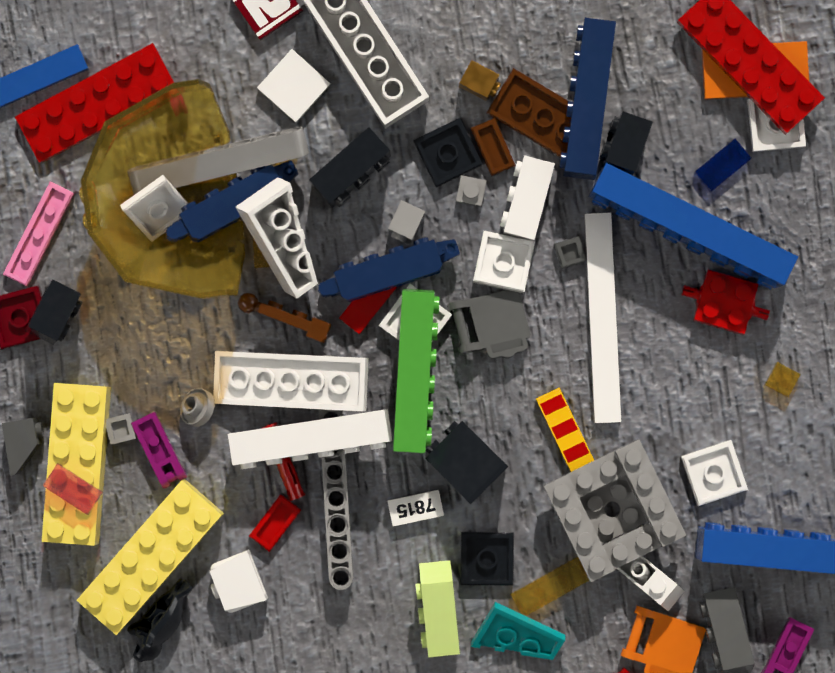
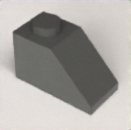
[2,418,44,475]

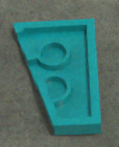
[471,602,566,660]

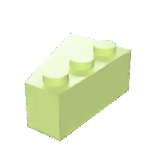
[416,560,460,657]

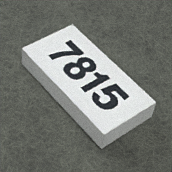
[387,490,444,526]

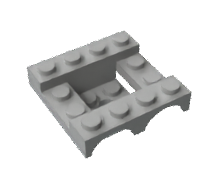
[543,439,687,582]

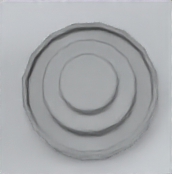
[180,388,215,427]

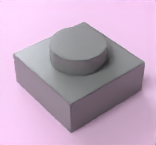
[456,175,487,207]
[106,413,137,445]

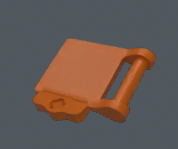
[620,605,706,673]

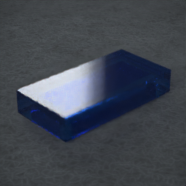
[694,138,752,192]

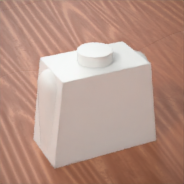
[210,549,268,613]

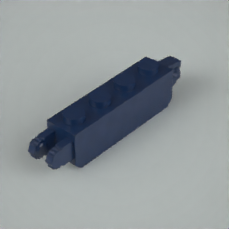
[166,161,299,243]
[318,237,460,302]

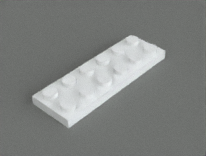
[213,351,369,411]

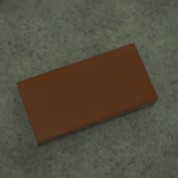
[471,118,516,177]

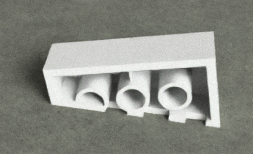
[236,178,318,299]

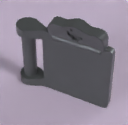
[447,290,531,359]

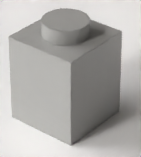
[388,200,425,243]

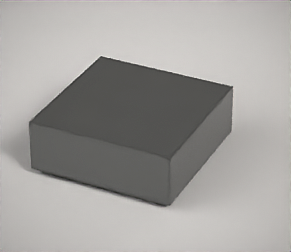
[554,236,587,269]

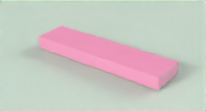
[3,181,75,287]

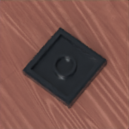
[413,118,483,188]
[461,532,514,586]

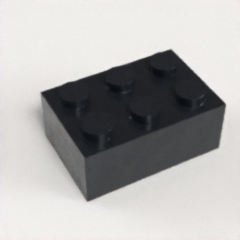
[309,127,391,208]

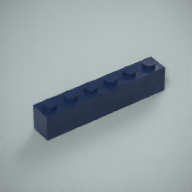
[559,17,616,180]

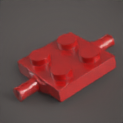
[681,270,770,335]

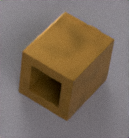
[459,60,501,101]

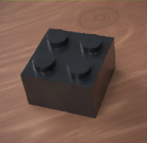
[599,111,653,175]
[25,279,83,345]

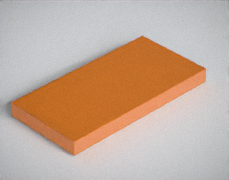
[702,41,809,100]

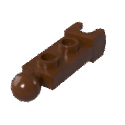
[238,293,332,343]

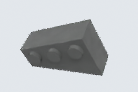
[699,587,755,673]

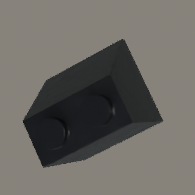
[425,421,509,504]

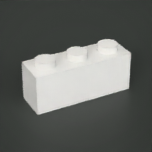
[500,155,555,241]

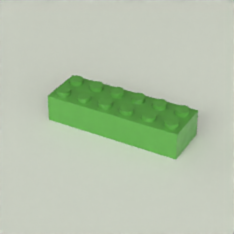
[393,288,440,453]

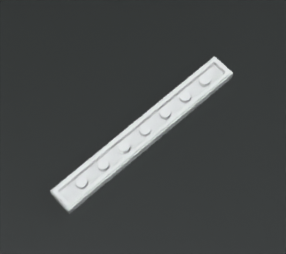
[584,213,621,423]

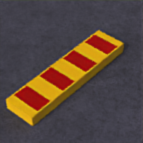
[536,387,594,472]

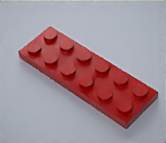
[677,0,825,135]
[15,43,178,164]

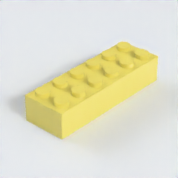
[42,383,111,546]
[76,479,224,635]

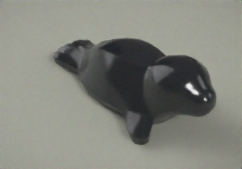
[127,579,193,662]

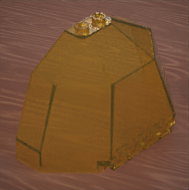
[79,79,245,299]

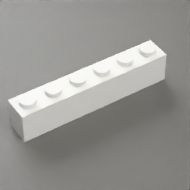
[228,409,393,469]

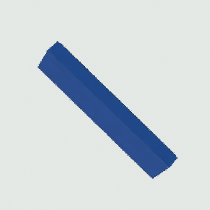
[0,44,89,108]

